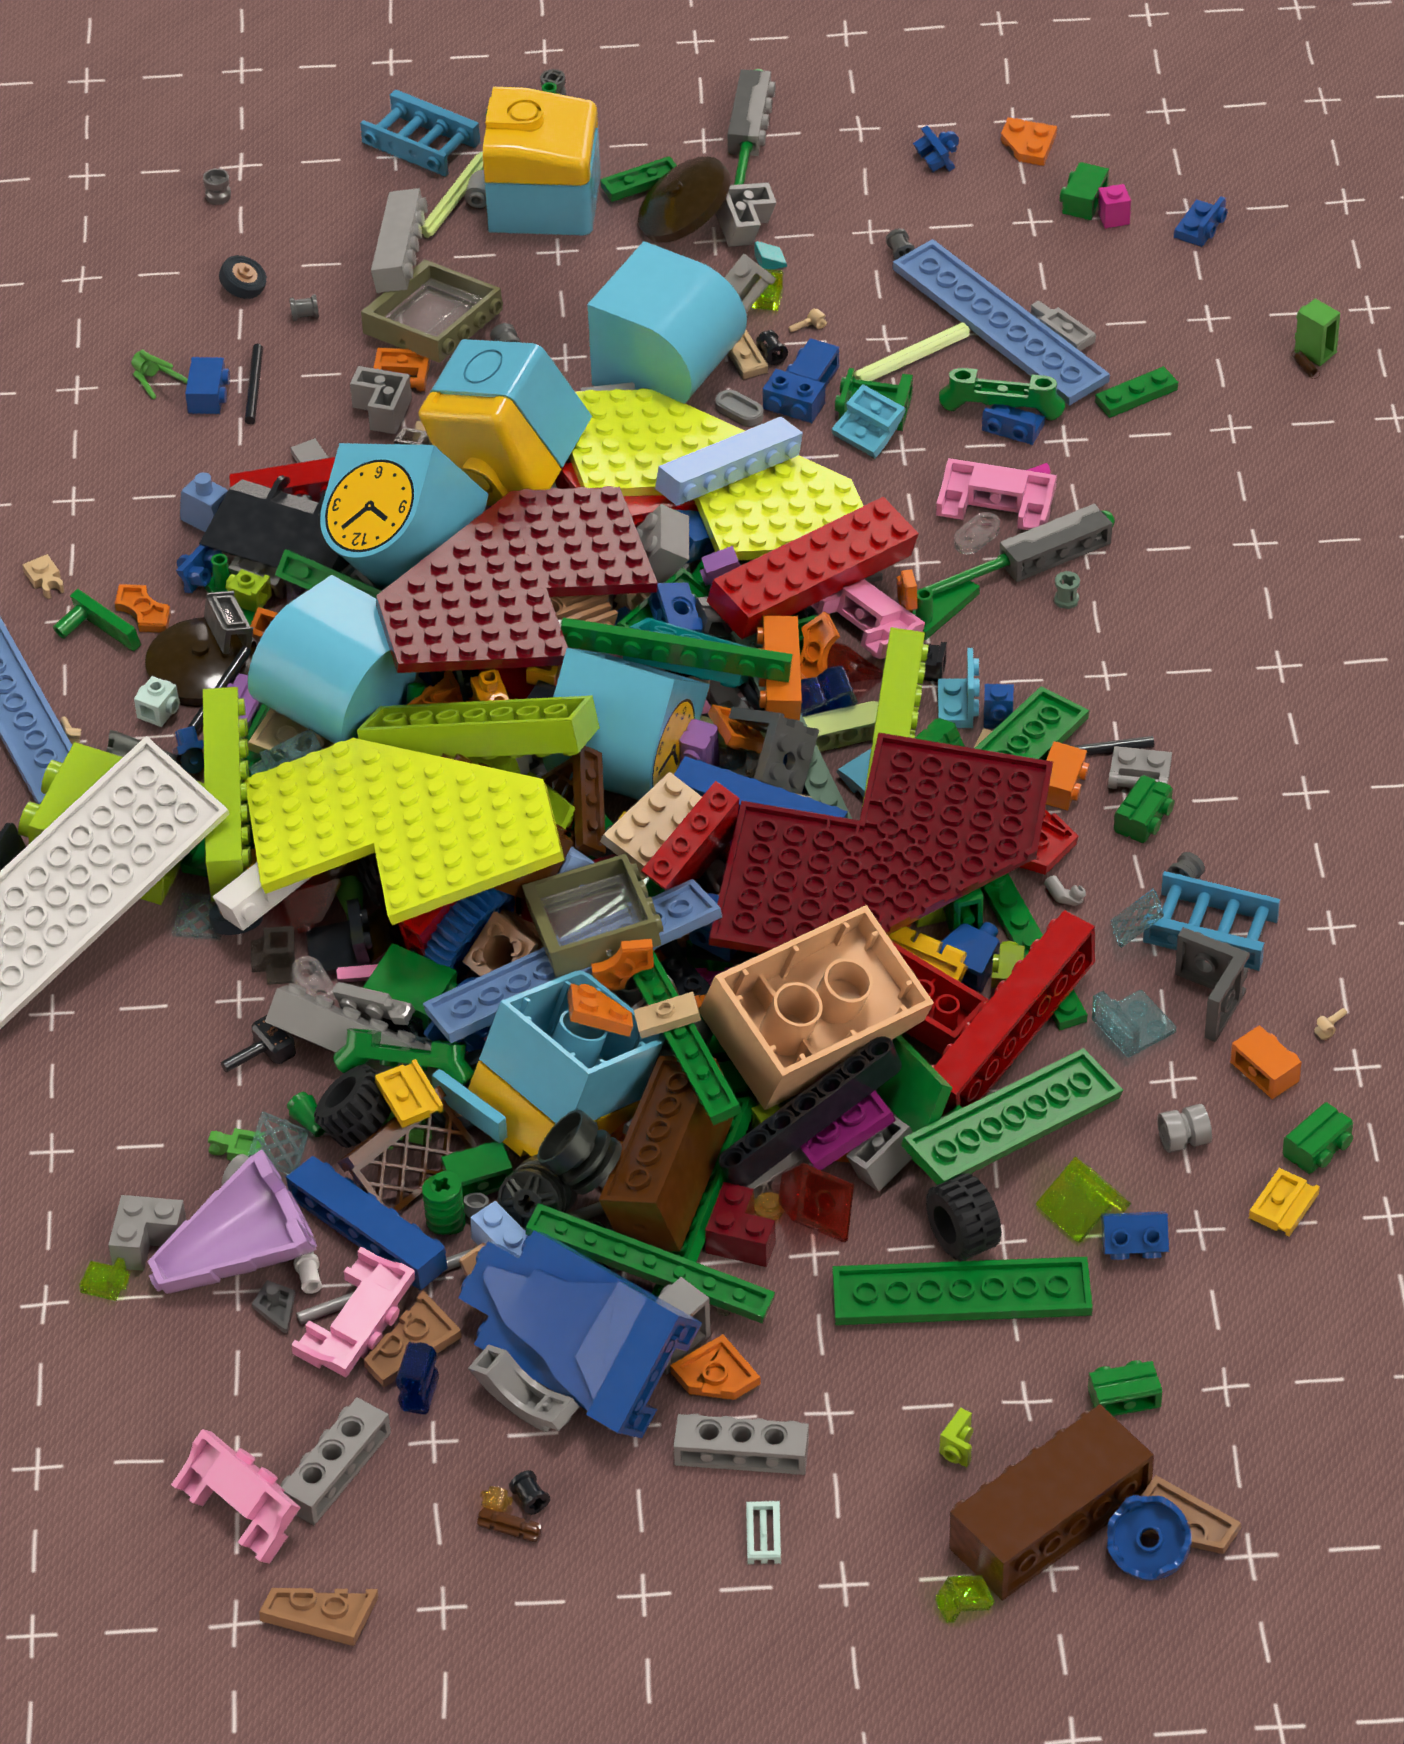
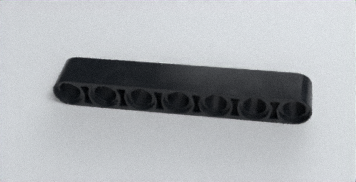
[718,1036,902,1187]

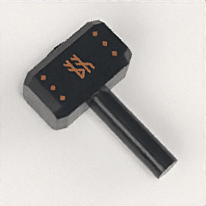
[221,1015,296,1073]

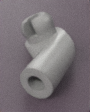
[1044,875,1086,906]

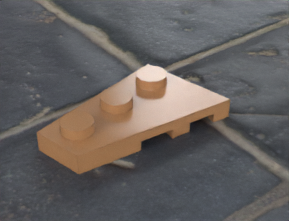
[364,1290,462,1387]
[1141,1475,1241,1554]
[259,1588,378,1646]

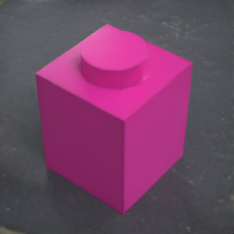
[1098,184,1131,229]

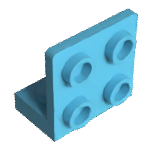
[938,648,980,728]

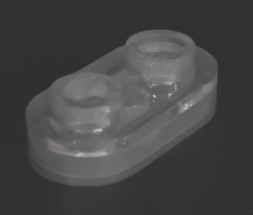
[954,512,1000,554]
[291,956,336,1005]

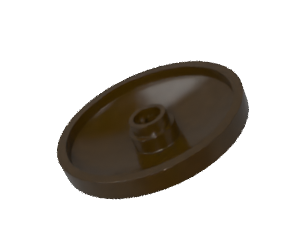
[638,156,731,243]
[145,617,257,707]

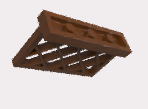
[541,745,606,858]
[337,1086,478,1212]

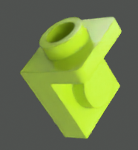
[939,1407,974,1467]

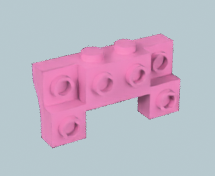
[936,458,1057,530]
[811,579,925,659]
[291,1247,415,1378]
[171,1429,301,1564]

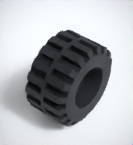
[314,1064,392,1148]
[926,1173,1002,1261]

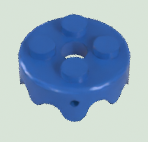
[1107,1495,1192,1581]

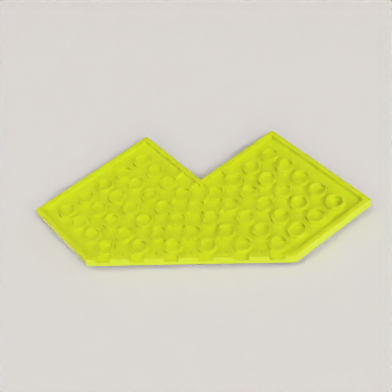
[569,388,863,560]
[244,738,565,925]

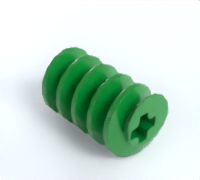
[422,1170,466,1235]

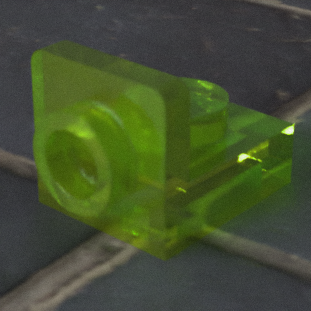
[752,269,783,311]
[79,1257,130,1301]
[935,1575,995,1623]

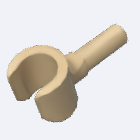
[789,309,827,333]
[60,716,81,745]
[1314,1008,1347,1040]

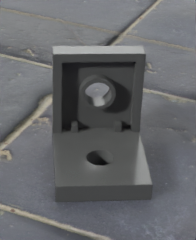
[729,707,819,795]
[1175,927,1250,1042]

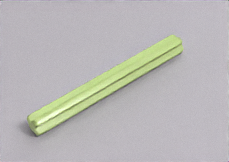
[421,152,484,238]
[855,322,970,381]

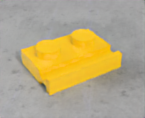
[375,1059,443,1128]
[1249,1168,1320,1237]

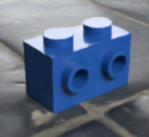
[762,369,825,423]
[1101,1211,1169,1260]

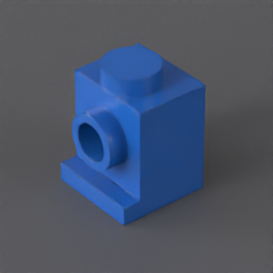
[984,684,1014,729]

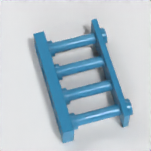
[360,89,480,177]
[1143,871,1280,971]

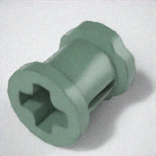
[1054,571,1080,609]

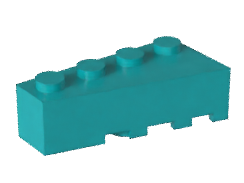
[622,618,752,688]

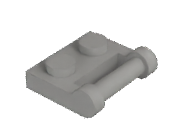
[725,254,776,316]
[1108,746,1172,789]

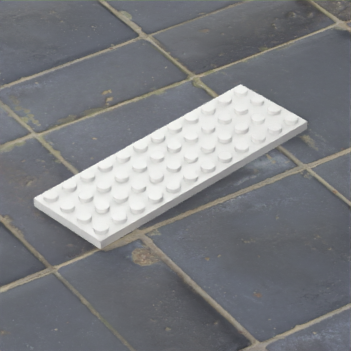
[0,736,230,1029]

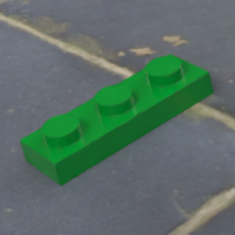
[600,156,677,202]
[1095,366,1178,418]

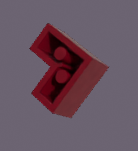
[705,1182,776,1267]

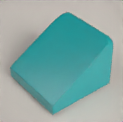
[754,242,787,271]

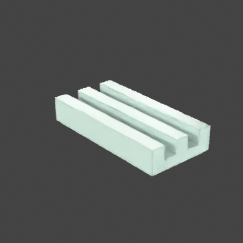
[746,1501,781,1564]

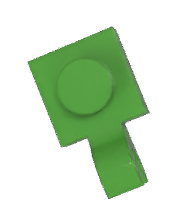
[208,1128,265,1160]

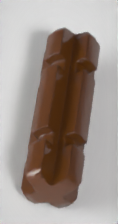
[477,1508,542,1542]

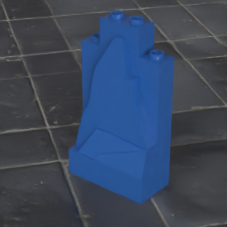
[458,1230,702,1438]

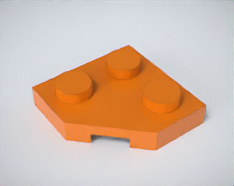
[1001,117,1057,166]
[567,983,633,1037]
[670,1334,761,1400]

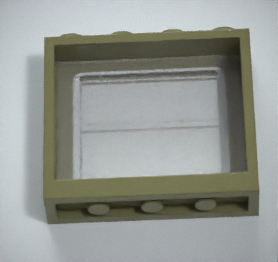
[361,259,503,363]
[522,854,664,977]

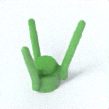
[131,350,188,399]

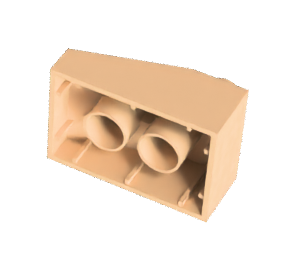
[699,905,934,1110]

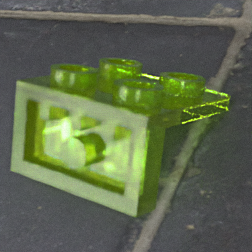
[1036,1156,1132,1243]

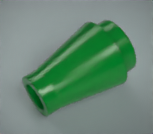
[287,1092,326,1137]

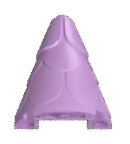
[148,1149,317,1294]

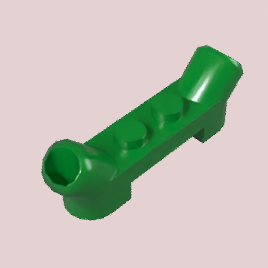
[939,368,1065,421]
[333,1028,474,1086]

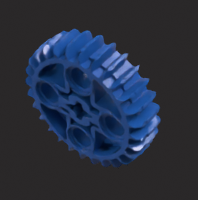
[424,888,515,979]

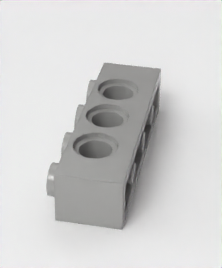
[280,1397,391,1525]
[674,1414,809,1475]

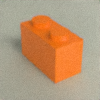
[1046,741,1090,811]
[1230,1025,1302,1100]

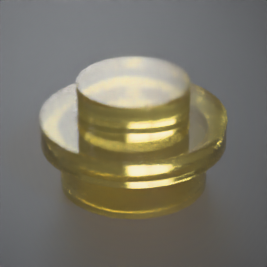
[754,1192,785,1221]
[480,1486,513,1512]

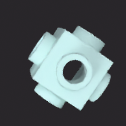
[134,676,180,727]

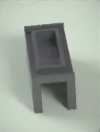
[204,591,253,654]

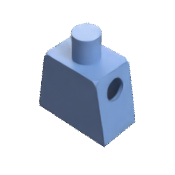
[180,472,228,532]

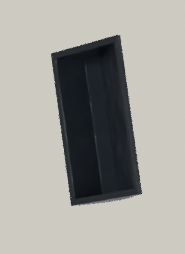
[199,475,350,572]

